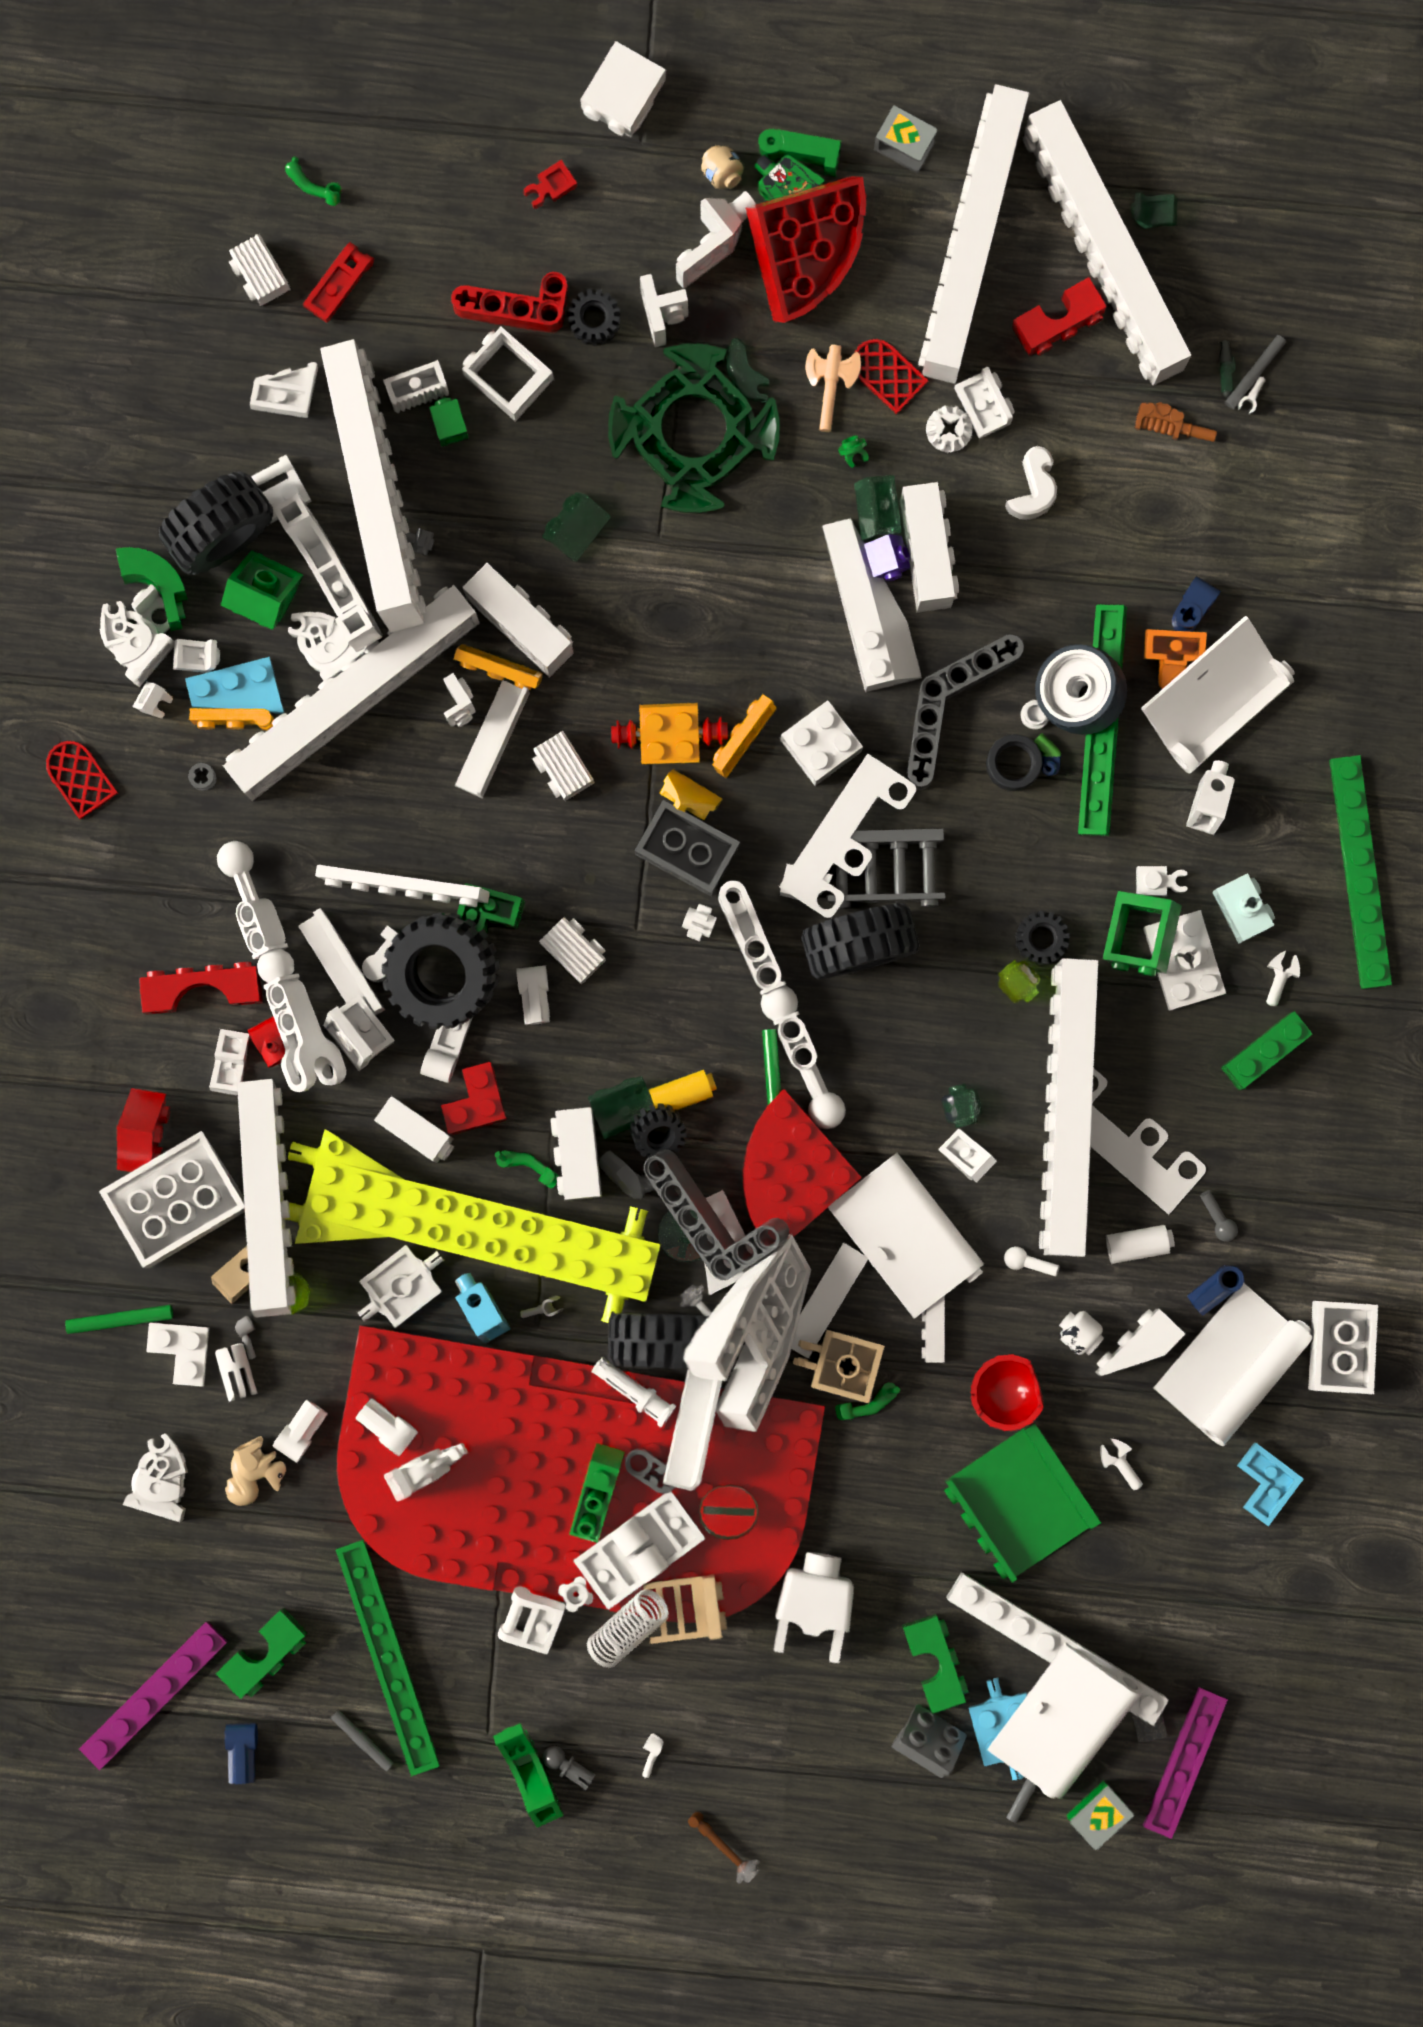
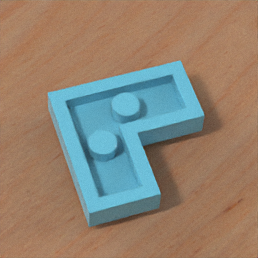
[1237,1442,1303,1526]

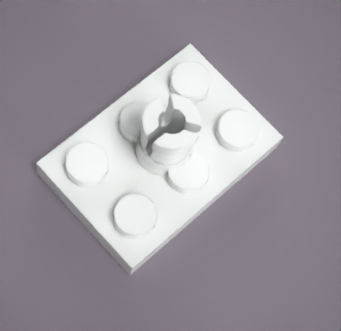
[1143,910,1226,1011]

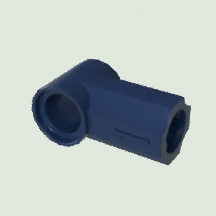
[1187,1265,1244,1316]
[225,1723,258,1784]

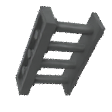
[827,829,945,909]

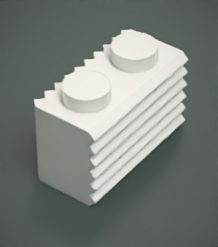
[229,234,291,306]
[383,360,449,414]
[532,731,594,801]
[539,917,606,985]

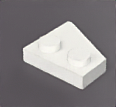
[250,362,318,418]

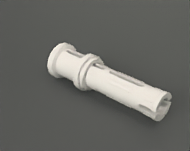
[592,1357,676,1427]

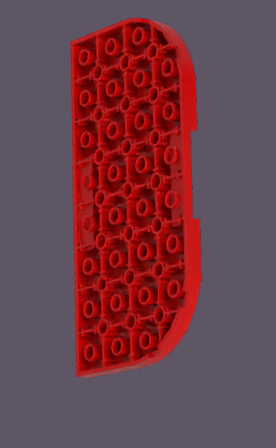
[337,1325,825,1623]

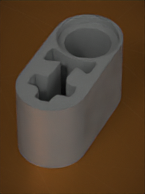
[625,1448,675,1494]

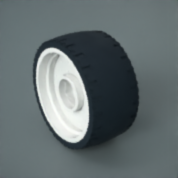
[1035,644,1128,735]

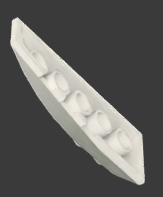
[823,518,922,692]

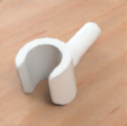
[1238,377,1265,414]
[642,1733,663,1778]

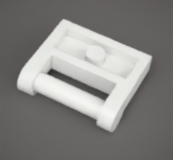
[251,455,312,525]
[498,1586,565,1654]

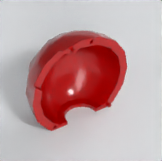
[971,1354,1044,1431]

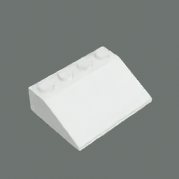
[99,1131,245,1268]

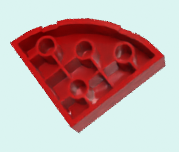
[746,176,866,323]
[743,1089,862,1240]

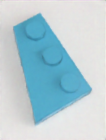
[185,657,284,714]

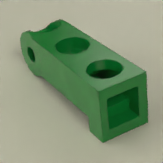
[759,129,841,177]

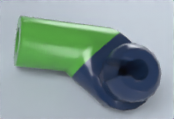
[1033,733,1061,776]

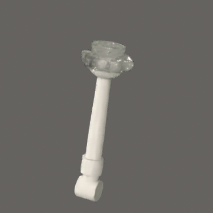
[680,1284,744,1357]

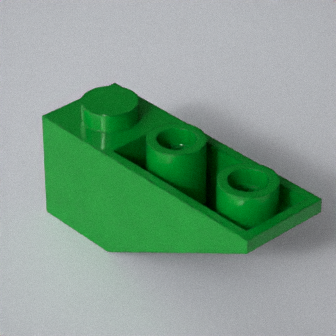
[569,1443,625,1543]

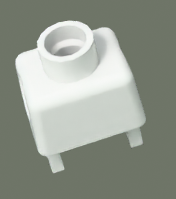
[774,1552,854,1663]

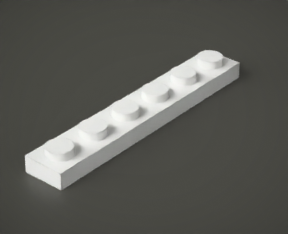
[315,865,490,907]

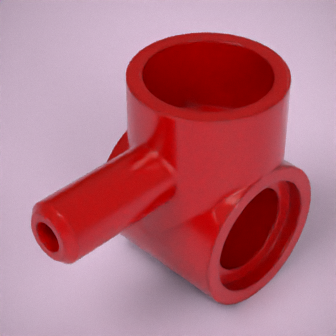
[248,1016,285,1068]

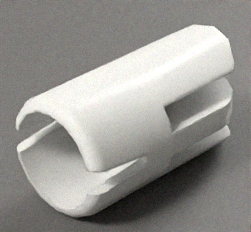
[215,1343,257,1402]

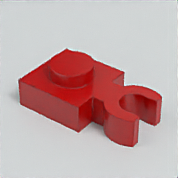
[524,160,578,209]

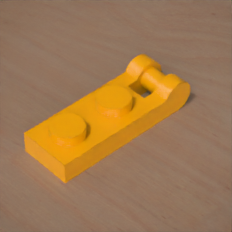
[190,708,274,731]

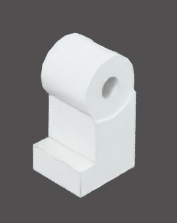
[362,925,398,982]

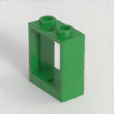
[1103,891,1182,977]

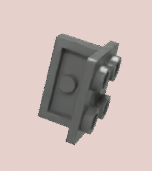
[891,1704,967,1778]

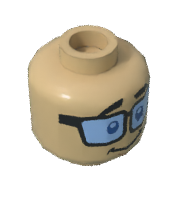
[701,145,744,189]

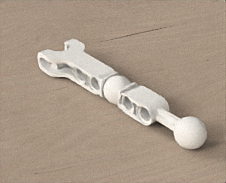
[217,841,346,1092]
[718,881,846,1129]

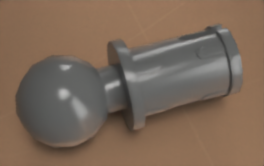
[542,1746,596,1791]

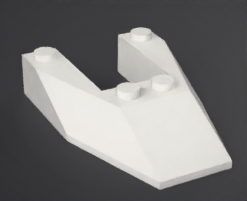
[684,1235,811,1431]

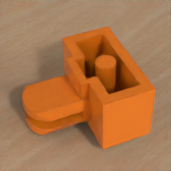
[1144,629,1207,690]

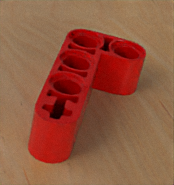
[451,272,568,333]

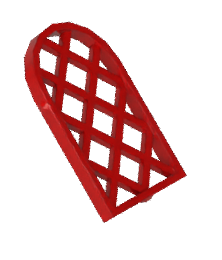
[854,339,928,414]
[46,741,118,820]

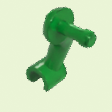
[285,156,341,206]
[495,1151,559,1189]
[835,1383,900,1420]

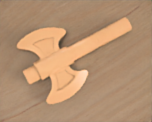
[806,345,861,432]

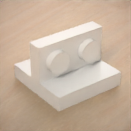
[640,274,688,348]
[323,995,394,1071]

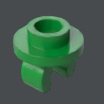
[838,436,869,468]

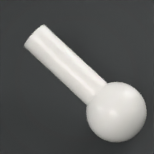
[1004,1246,1060,1276]

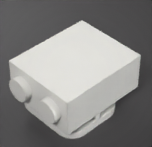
[581,41,666,137]

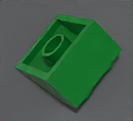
[221,550,303,630]

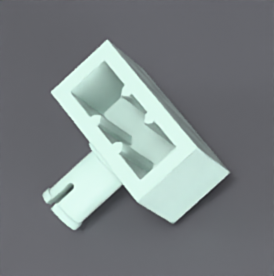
[1212,873,1275,943]

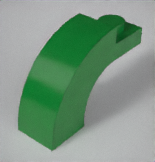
[116,547,188,631]

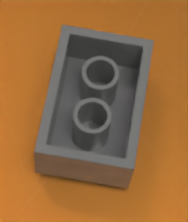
[635,800,740,897]

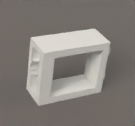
[462,327,554,421]
[374,1096,454,1163]

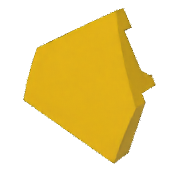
[660,769,723,820]

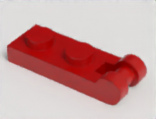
[303,242,374,323]

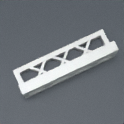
[298,908,385,1016]

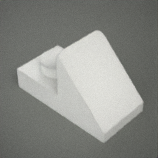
[939,1129,997,1183]

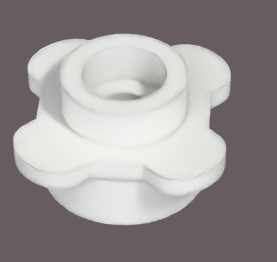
[559,1577,593,1612]

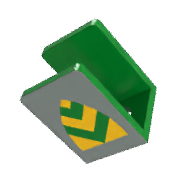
[1067,1780,1134,1850]

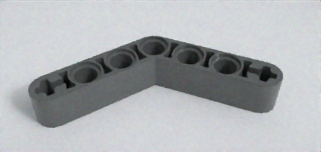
[906,635,1024,791]

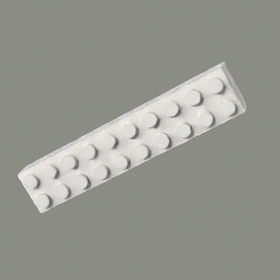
[919,84,1029,384]
[1023,100,1191,385]
[320,339,427,633]
[223,585,480,801]
[1039,959,1098,1257]

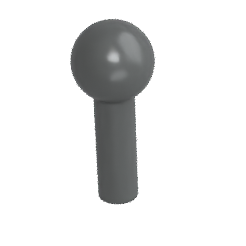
[1200,1190,1238,1242]

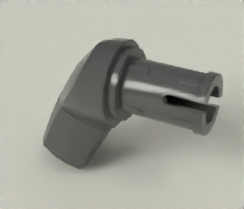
[599,1150,665,1199]

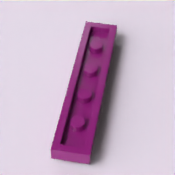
[1143,1687,1227,1839]

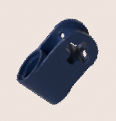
[1172,576,1221,632]

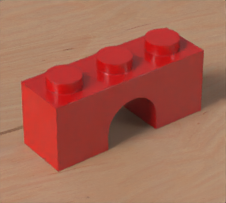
[1012,277,1107,356]

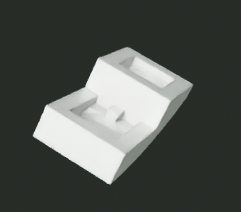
[209,1029,250,1095]

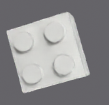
[780,700,863,786]

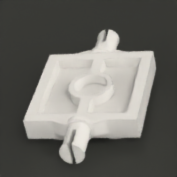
[357,1245,444,1328]

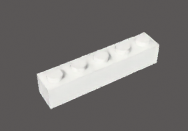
[922,1295,945,1363]

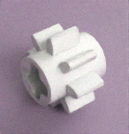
[682,903,717,941]

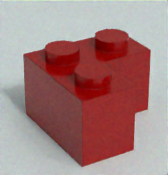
[441,1062,507,1135]
[117,1088,170,1172]

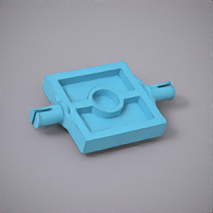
[969,1678,1027,1780]

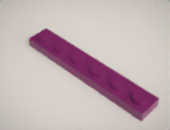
[79,1621,228,1770]

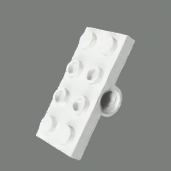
[574,1491,705,1610]

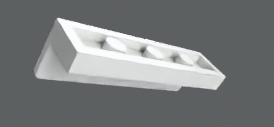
[455,680,530,798]
[663,1368,722,1491]

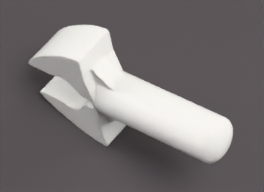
[1266,951,1300,1006]
[1100,1438,1143,1490]

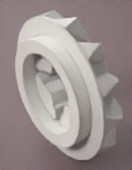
[926,406,972,452]

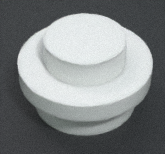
[1021,700,1049,729]

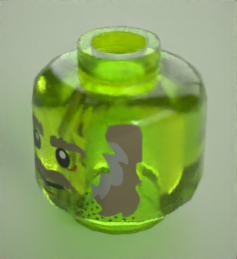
[998,959,1041,1003]

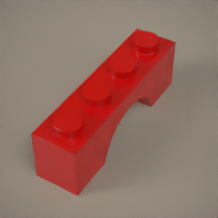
[139,962,263,1015]

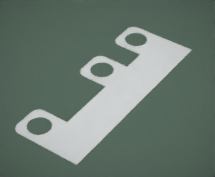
[779,754,916,918]
[1047,1068,1206,1215]

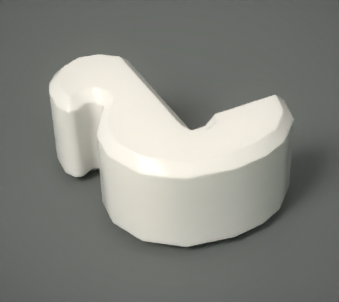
[1005,446,1057,520]

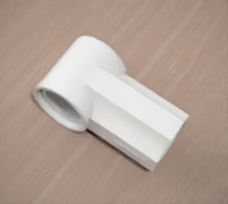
[517,965,550,1025]
[355,1398,418,1456]
[272,1400,328,1463]

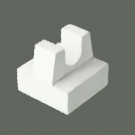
[133,681,173,718]

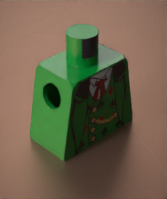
[754,154,825,201]

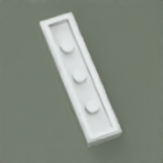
[791,1243,868,1358]

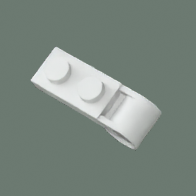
[420,993,472,1083]

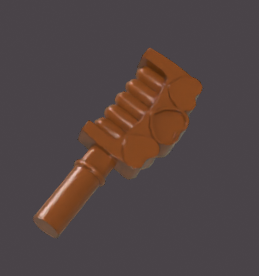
[1135,402,1217,442]

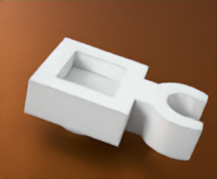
[1136,866,1187,897]

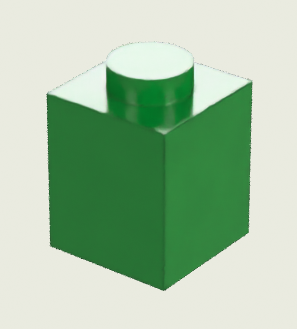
[429,398,469,447]

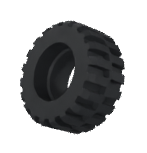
[159,471,273,575]
[801,903,920,980]
[382,912,500,1030]
[608,1313,709,1368]

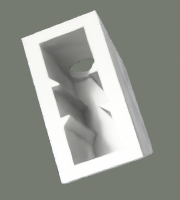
[1186,761,1235,835]

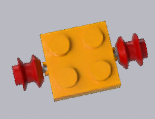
[611,703,728,764]

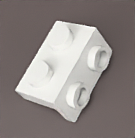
[955,367,1014,439]
[443,673,476,727]

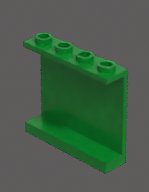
[944,1423,1101,1583]

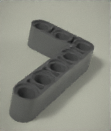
[644,1149,790,1281]

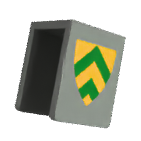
[874,106,937,173]

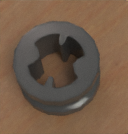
[188,763,217,791]

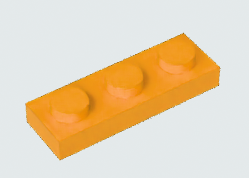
[454,644,544,690]
[712,695,777,778]

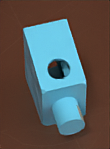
[455,1273,511,1344]

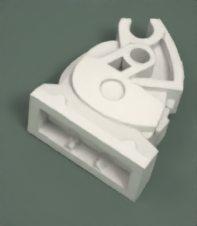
[100,601,174,687]
[288,612,368,681]
[123,1433,188,1522]
[383,1443,468,1501]

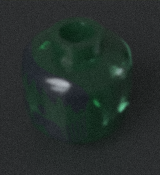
[941,1084,983,1128]

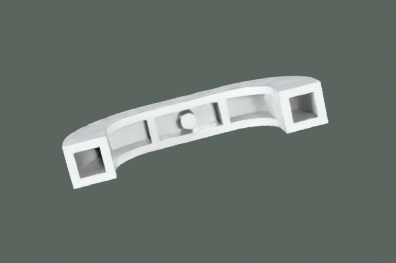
[273,493,382,652]

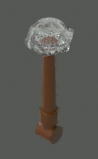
[688,1812,760,1884]

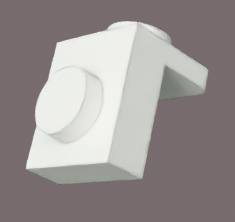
[173,639,220,673]

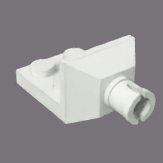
[676,191,756,289]

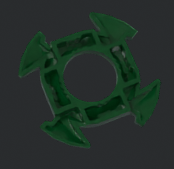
[608,344,780,513]

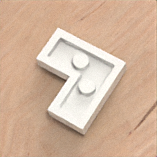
[147,1323,210,1386]

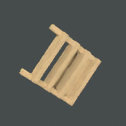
[643,1574,727,1644]

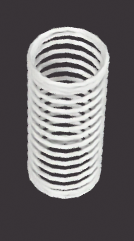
[587,1590,668,1668]

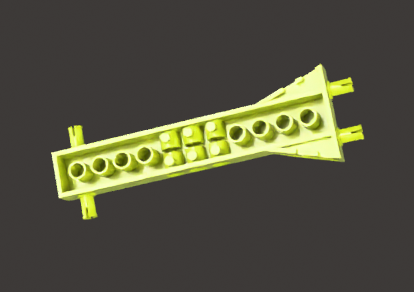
[285,1129,661,1323]

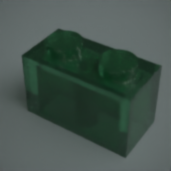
[854,475,902,541]

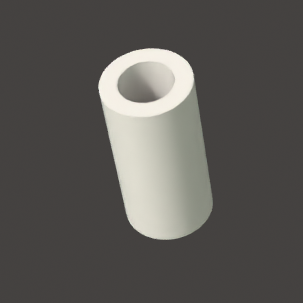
[1106,1225,1174,1264]

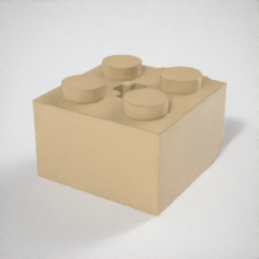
[793,1329,884,1403]

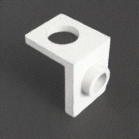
[131,584,170,634]

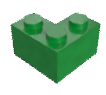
[457,883,525,933]

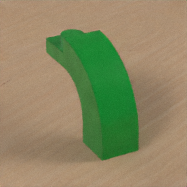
[493,1724,564,1828]

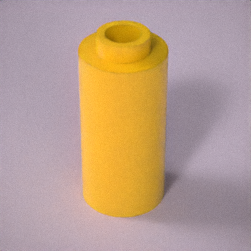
[649,1069,717,1110]

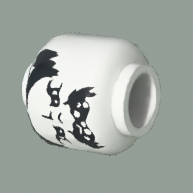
[1060,1311,1104,1355]

